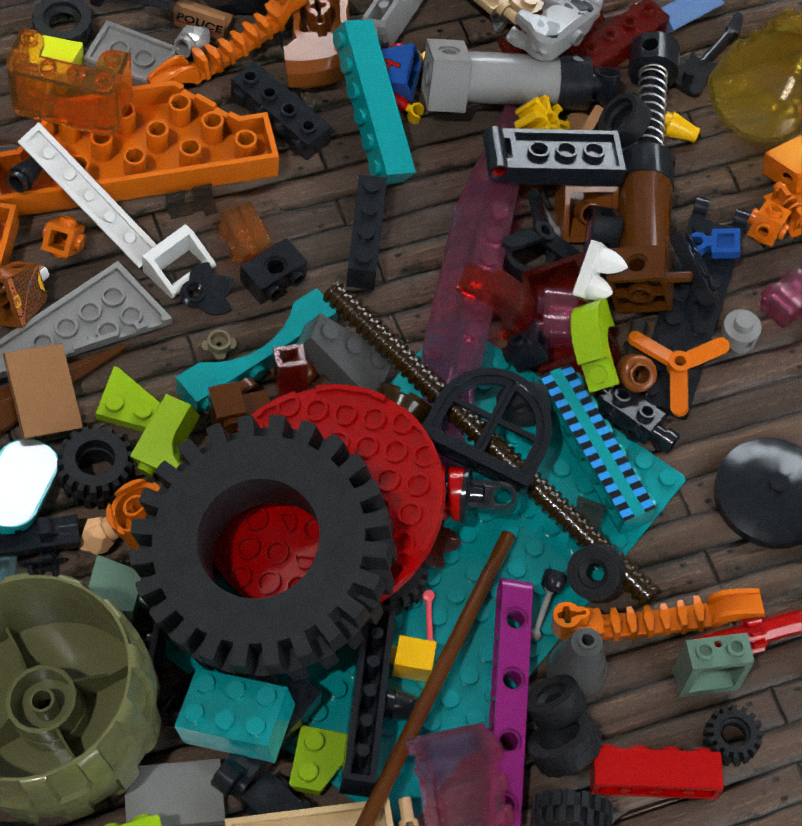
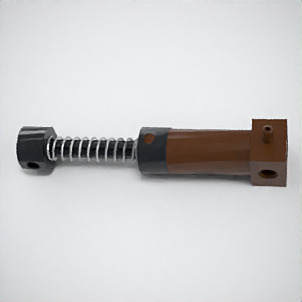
[606,31,693,314]

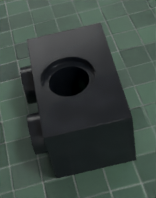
[240,238,307,305]

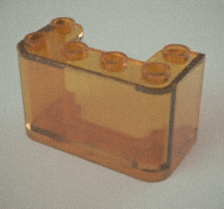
[6,27,133,136]

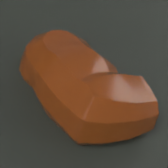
[283,0,350,90]

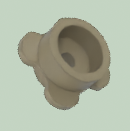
[202,329,237,361]

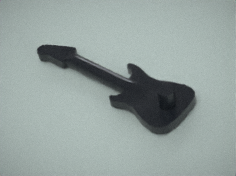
[672,13,743,98]

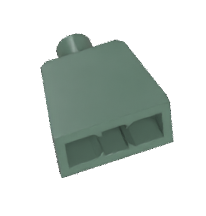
[88,555,150,624]

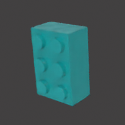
[174,668,295,763]

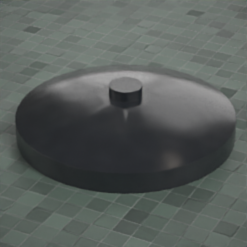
[714,438,802,549]

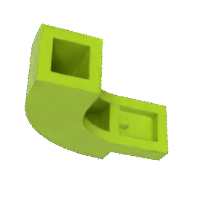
[571,298,620,393]

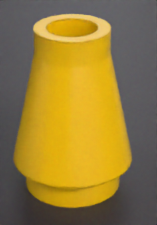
[661,111,700,143]

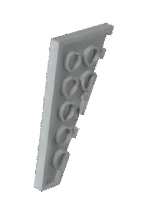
[0,261,172,379]

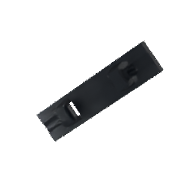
[0,514,81,559]

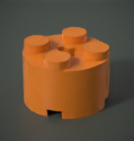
[106,479,160,550]

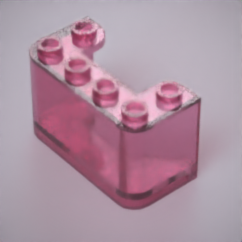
[406,722,515,826]

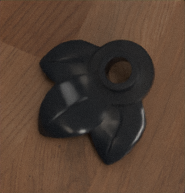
[180,262,234,315]

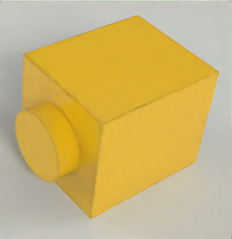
[390,635,437,682]

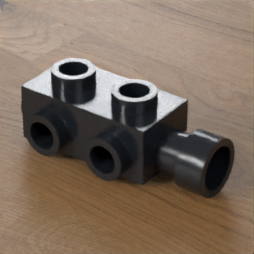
[596,383,680,454]

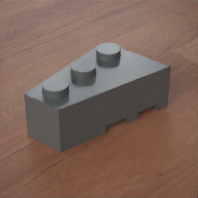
[295,313,391,391]

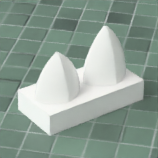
[572,240,628,303]

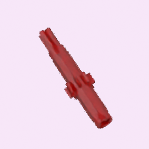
[693,609,802,654]

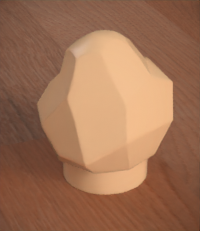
[79,517,120,555]

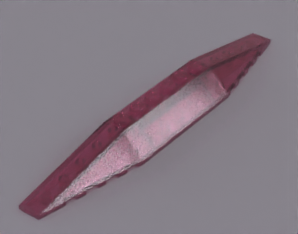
[422,105,520,479]

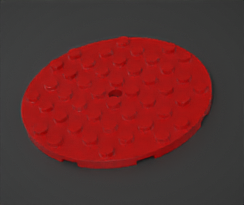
[213,384,446,603]

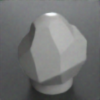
[174,25,210,58]

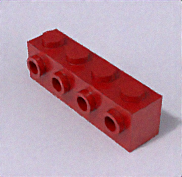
[589,744,724,799]

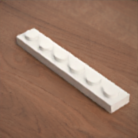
[18,122,157,268]

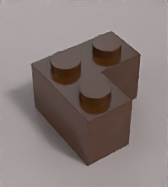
[208,381,270,435]

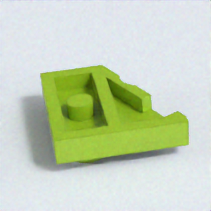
[96,366,160,432]
[289,725,346,796]

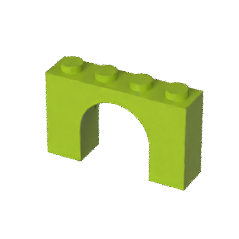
[130,394,200,477]

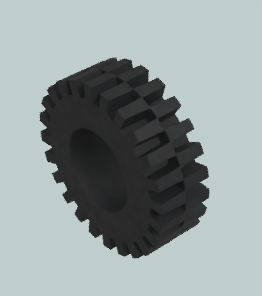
[130,415,398,684]

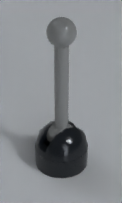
[531,569,567,641]

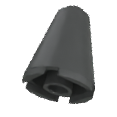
[545,627,608,699]

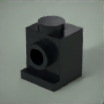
[502,322,549,373]

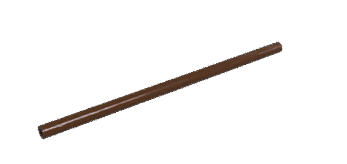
[355,531,515,826]

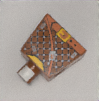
[0,261,49,328]

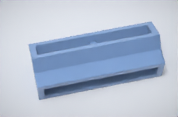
[656,0,725,34]

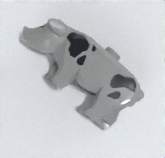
[506,0,603,61]

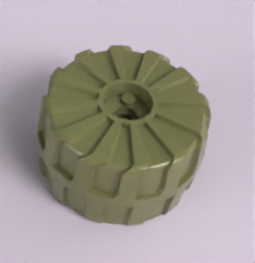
[0,573,162,824]

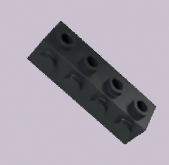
[231,61,332,161]

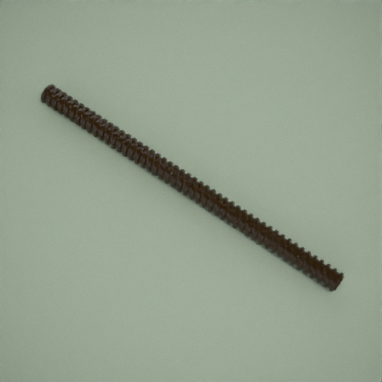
[323,281,659,606]

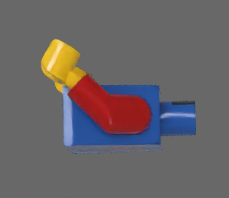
[381,43,425,124]

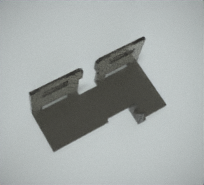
[166,183,218,220]

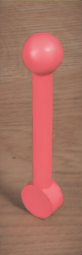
[422,590,436,642]

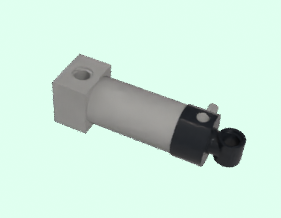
[421,38,621,113]

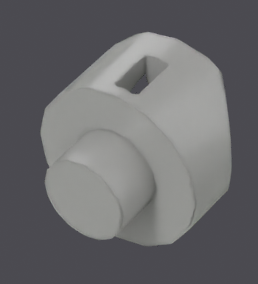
[721,309,762,353]

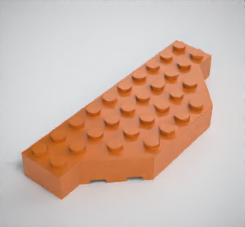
[0,80,279,217]

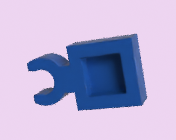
[692,228,740,259]

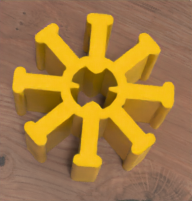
[514,94,571,130]

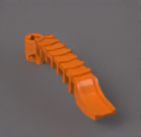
[146,0,309,85]
[551,588,765,642]

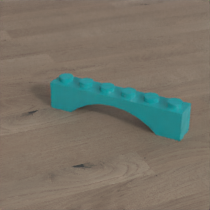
[176,288,338,415]

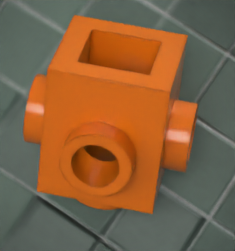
[747,199,791,247]
[41,215,86,259]

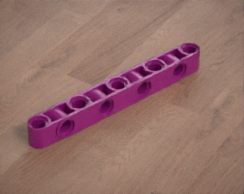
[483,578,533,826]

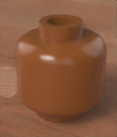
[616,353,657,393]

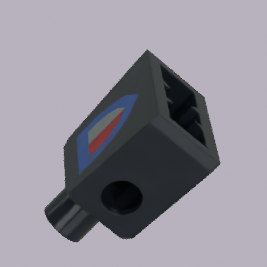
[583,205,624,275]

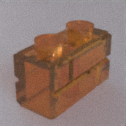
[217,201,274,266]

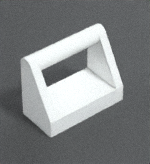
[142,224,216,298]

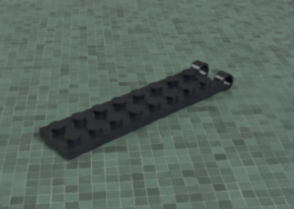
[634,195,751,421]

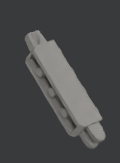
[362,0,423,48]

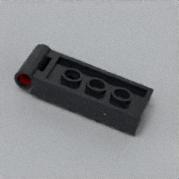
[482,126,626,186]

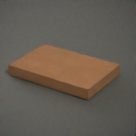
[3,343,83,440]

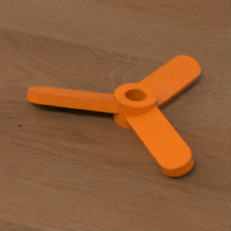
[627,331,730,417]

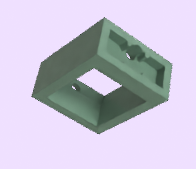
[672,633,755,698]

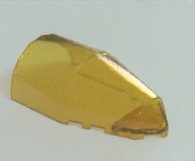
[708,8,802,143]

